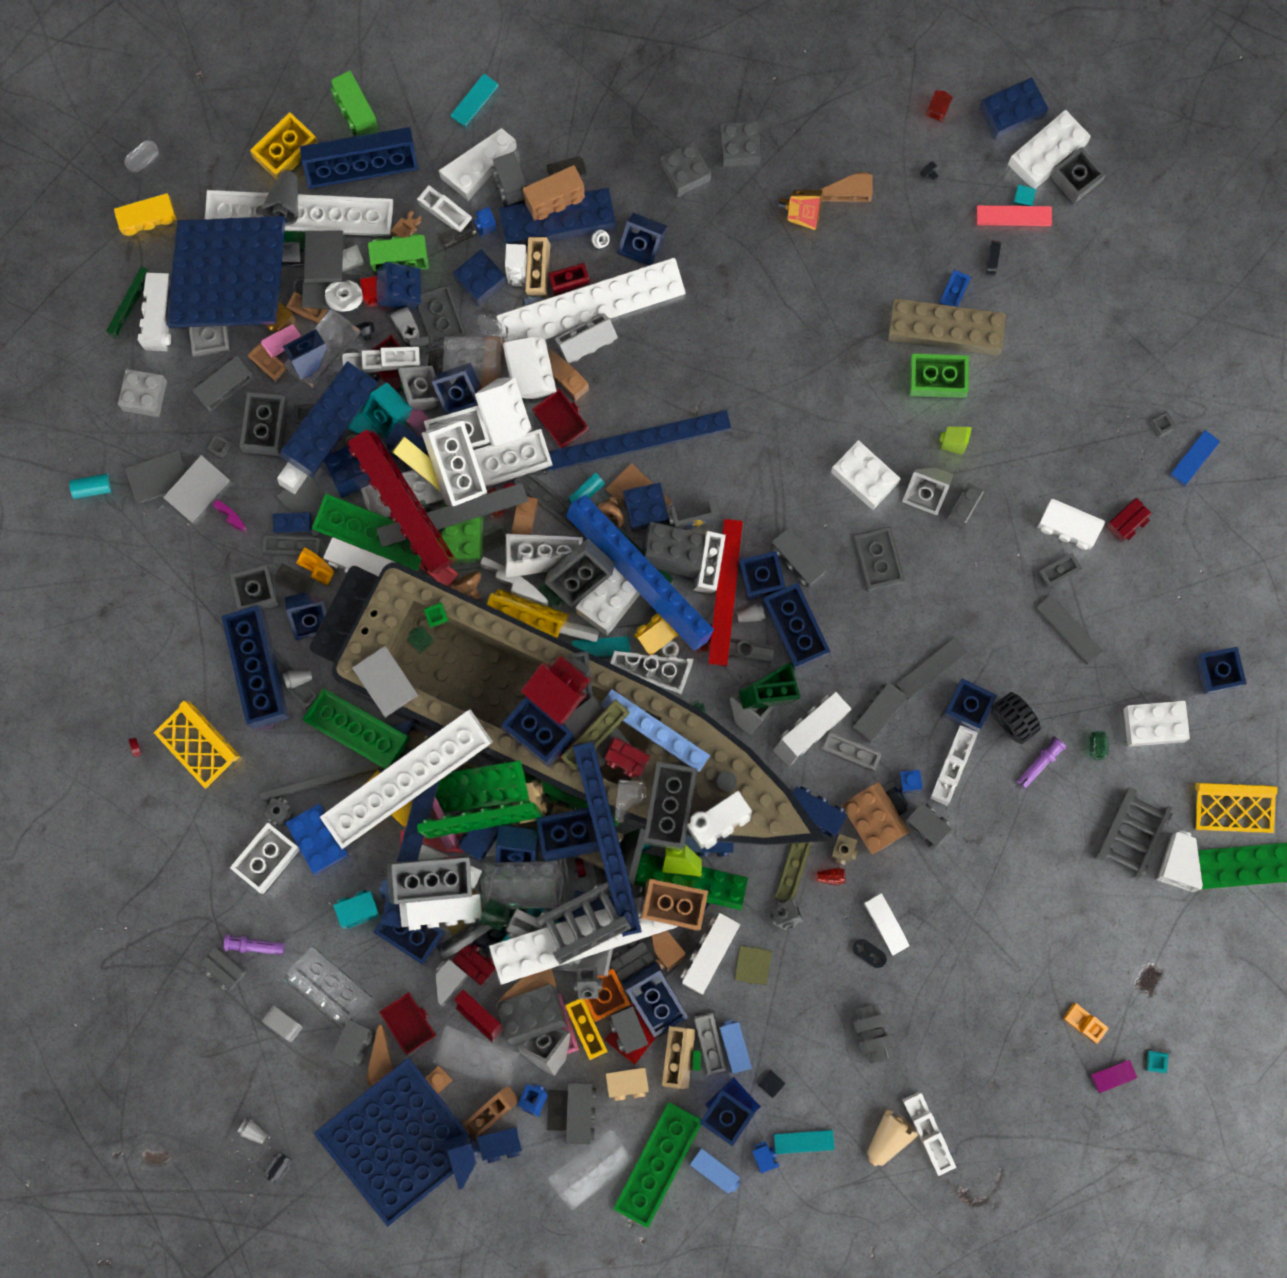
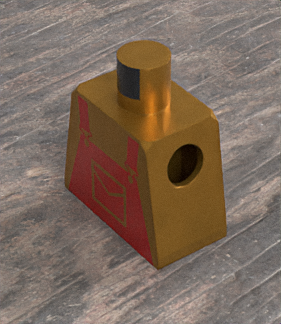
[778,190,823,230]

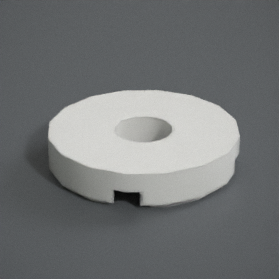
[325,280,363,312]

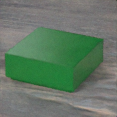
[423,602,449,628]
[692,1051,701,1071]

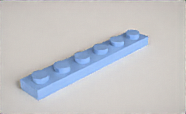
[600,689,710,773]

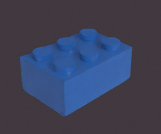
[285,804,350,875]

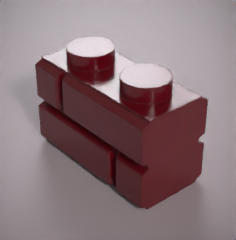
[548,263,590,296]
[1106,498,1152,542]
[602,736,650,778]
[451,942,496,986]

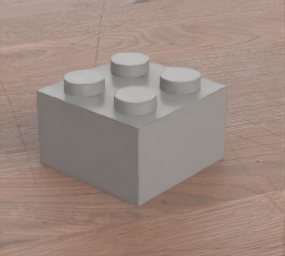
[118,369,167,417]

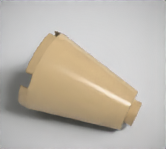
[867,1109,919,1166]

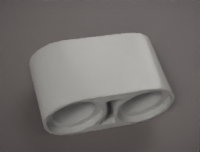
[262,1005,303,1043]

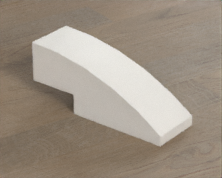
[417,185,472,232]
[864,893,909,956]

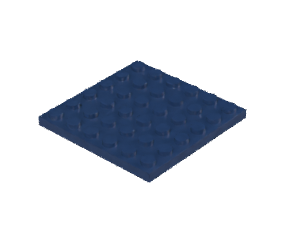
[166,216,286,328]
[313,1057,480,1227]

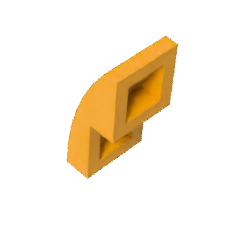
[296,547,334,586]
[1063,1003,1109,1044]

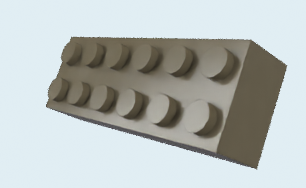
[888,298,1006,356]

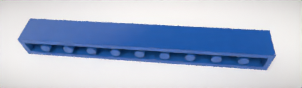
[566,495,714,651]

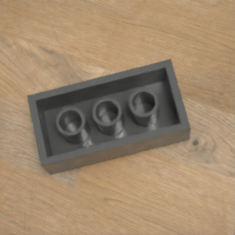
[644,762,697,851]
[387,856,472,904]

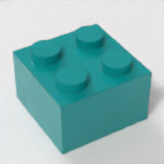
[362,383,413,439]
[333,890,382,930]

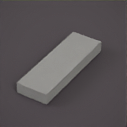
[821,731,882,772]
[694,1012,727,1075]

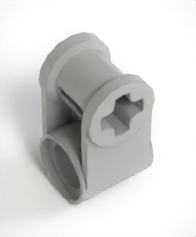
[390,306,420,345]

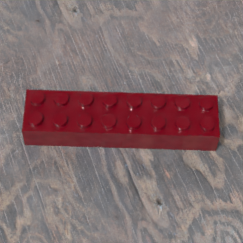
[348,429,457,573]

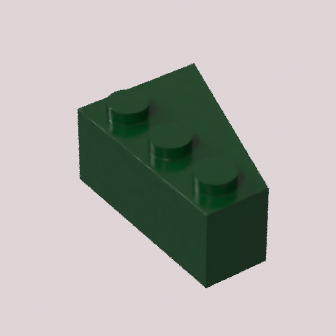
[738,662,801,709]

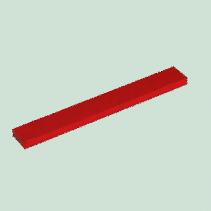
[708,519,743,667]

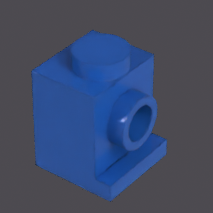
[473,207,497,237]
[517,1084,548,1118]
[752,1141,780,1173]

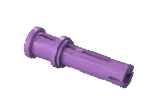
[1017,736,1067,789]
[223,934,285,955]

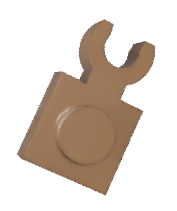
[390,210,422,238]

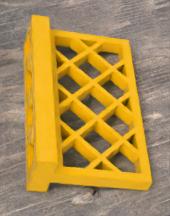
[487,589,570,638]
[154,700,241,788]
[1195,782,1278,833]

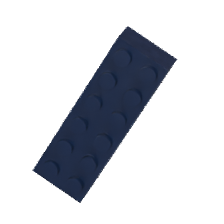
[300,127,419,189]
[499,188,616,247]
[280,361,379,478]
[221,605,289,729]

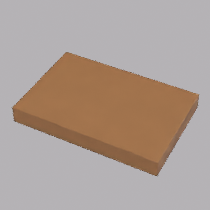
[605,463,672,511]

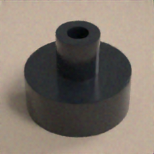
[920,161,939,181]
[355,321,375,340]

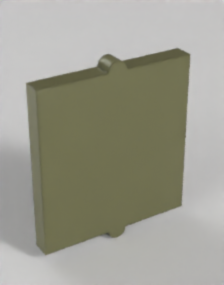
[735,946,772,985]

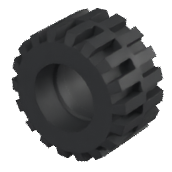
[992,692,1041,744]

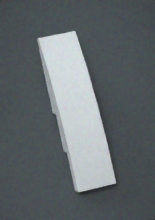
[342,347,420,373]
[480,557,549,606]
[930,725,978,806]
[902,1091,956,1176]

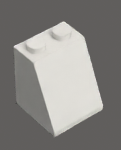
[1156,830,1203,892]

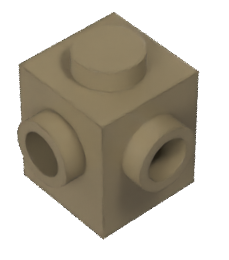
[831,834,858,865]

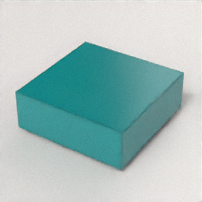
[1013,184,1036,206]
[1146,1051,1169,1073]

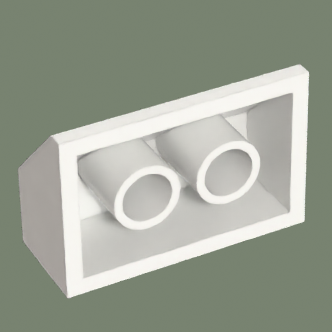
[503,337,556,399]
[475,377,532,446]
[1038,499,1105,550]

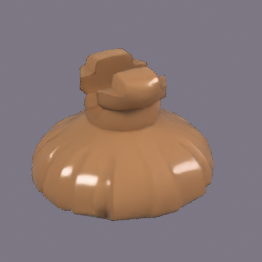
[595,497,624,529]
[449,571,481,600]

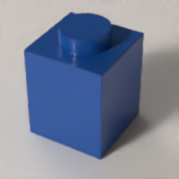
[898,770,923,793]

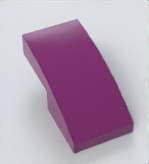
[213,499,247,533]
[1091,1060,1138,1094]

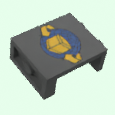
[668,496,720,530]

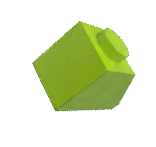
[939,427,972,455]
[662,844,702,877]

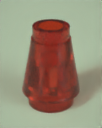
[817,867,846,886]

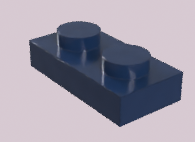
[273,512,312,533]

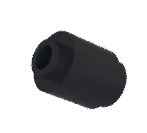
[886,786,909,816]
[264,1152,292,1183]

